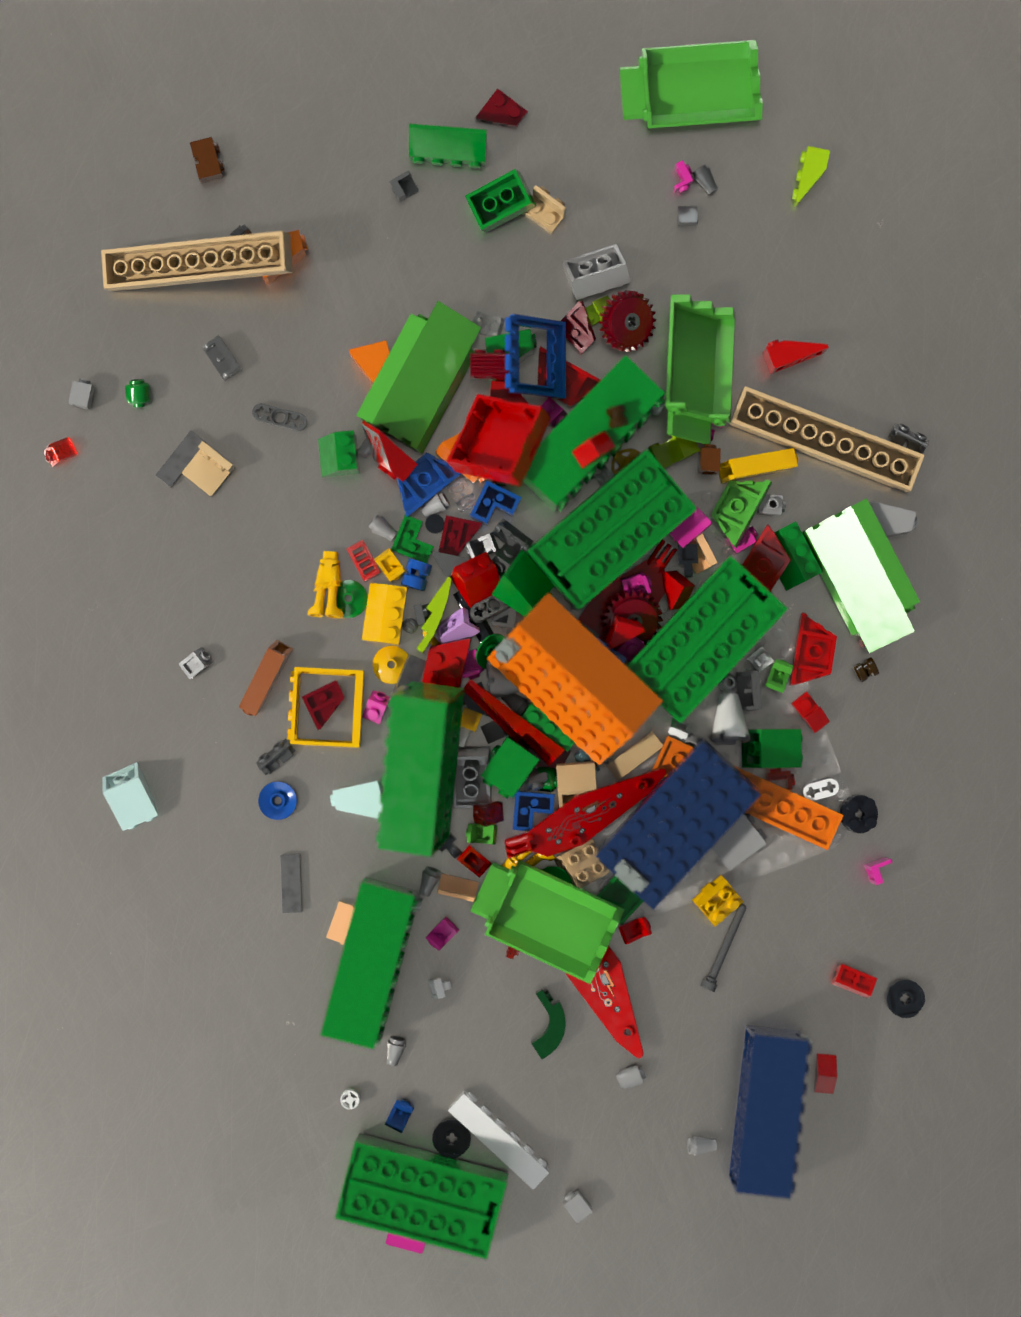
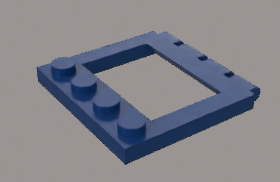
[505,314,566,399]

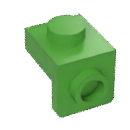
[765,659,794,693]
[466,823,497,844]

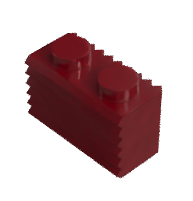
[470,349,509,379]

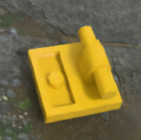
[692,875,744,927]

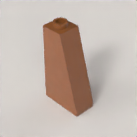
[239,640,294,716]

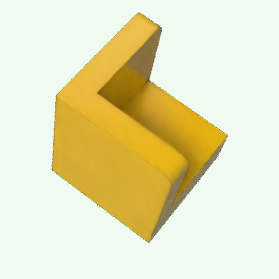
[461,708,483,732]

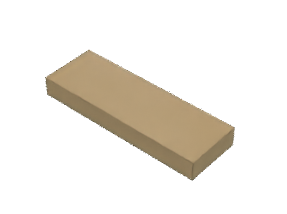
[606,731,663,781]

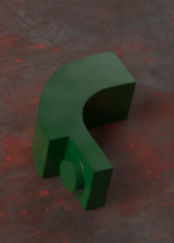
[531,988,566,1059]

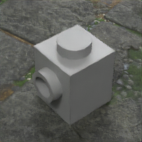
[68,379,95,410]
[757,494,786,516]
[563,1190,593,1224]

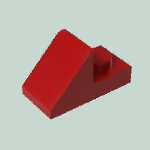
[791,691,830,734]

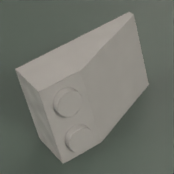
[453,746,492,808]

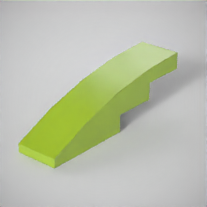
[416,577,451,654]

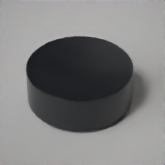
[425,514,444,534]

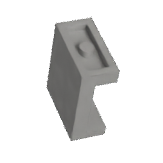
[712,813,767,871]

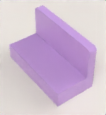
[436,607,480,644]

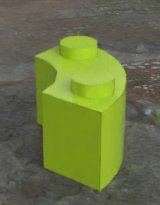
[648,436,700,469]

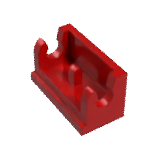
[831,964,877,998]

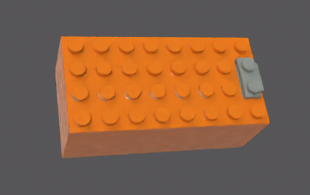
[486,593,662,765]

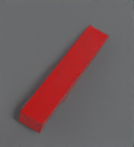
[464,679,565,766]

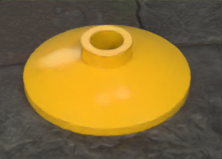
[372,646,408,684]

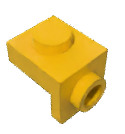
[374,548,405,581]

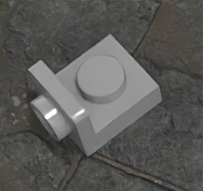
[178,647,213,679]

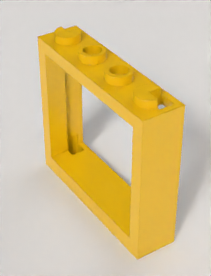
[287,667,365,748]

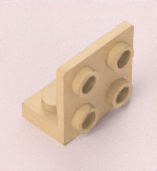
[524,185,566,234]
[182,441,235,496]
[554,839,609,888]

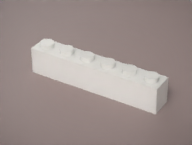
[448,1091,549,1190]

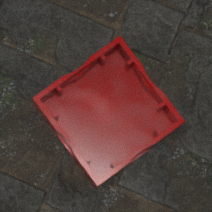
[447,394,551,486]

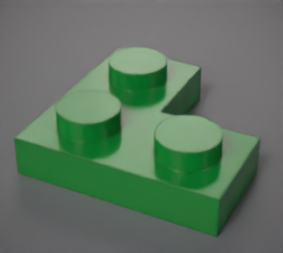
[391,515,434,563]

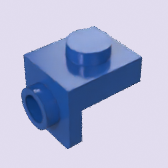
[385,1100,414,1133]

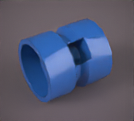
[401,559,432,591]

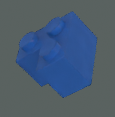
[470,481,522,525]
[513,791,555,831]

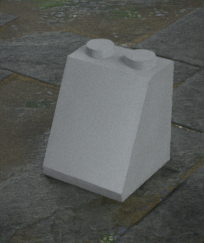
[869,501,918,537]

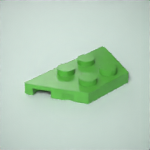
[711,480,772,548]

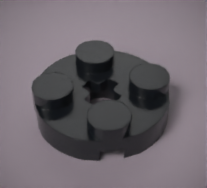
[840,795,878,833]
[885,979,925,1018]
[432,1118,471,1158]

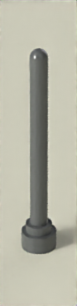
[701,904,746,992]

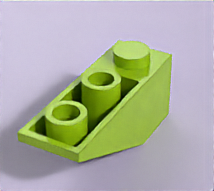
[792,146,830,206]

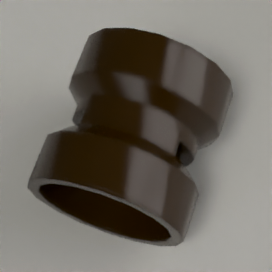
[606,405,629,429]
[853,657,879,682]

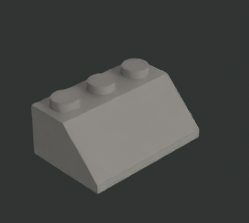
[563,244,631,300]

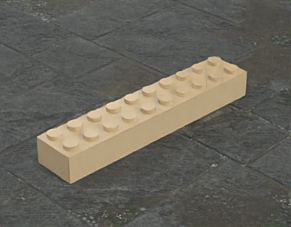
[101,231,293,291]
[729,386,925,493]

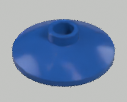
[258,781,297,820]

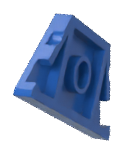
[397,453,462,518]

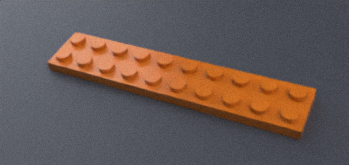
[652,735,844,850]

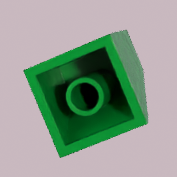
[485,329,537,381]
[318,430,360,477]
[492,550,554,617]
[742,729,803,768]
[480,737,541,799]

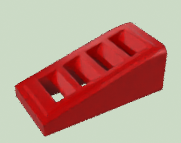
[346,540,381,582]

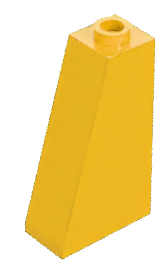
[719,448,798,484]

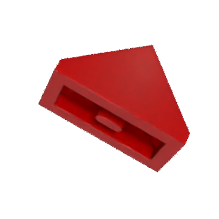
[572,431,615,469]
[662,570,695,610]
[605,615,645,649]
[457,844,492,878]
[814,1053,838,1094]

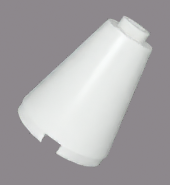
[711,690,750,745]

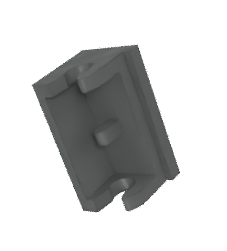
[203,335,242,381]
[736,671,762,711]

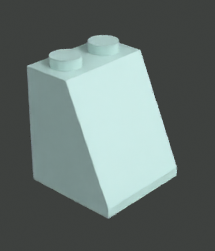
[102,762,158,831]
[330,780,383,819]

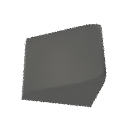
[678,206,698,226]

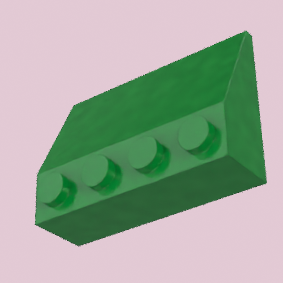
[409,123,487,169]

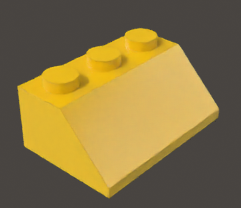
[362,583,408,645]

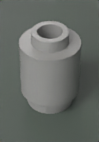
[616,1065,646,1089]

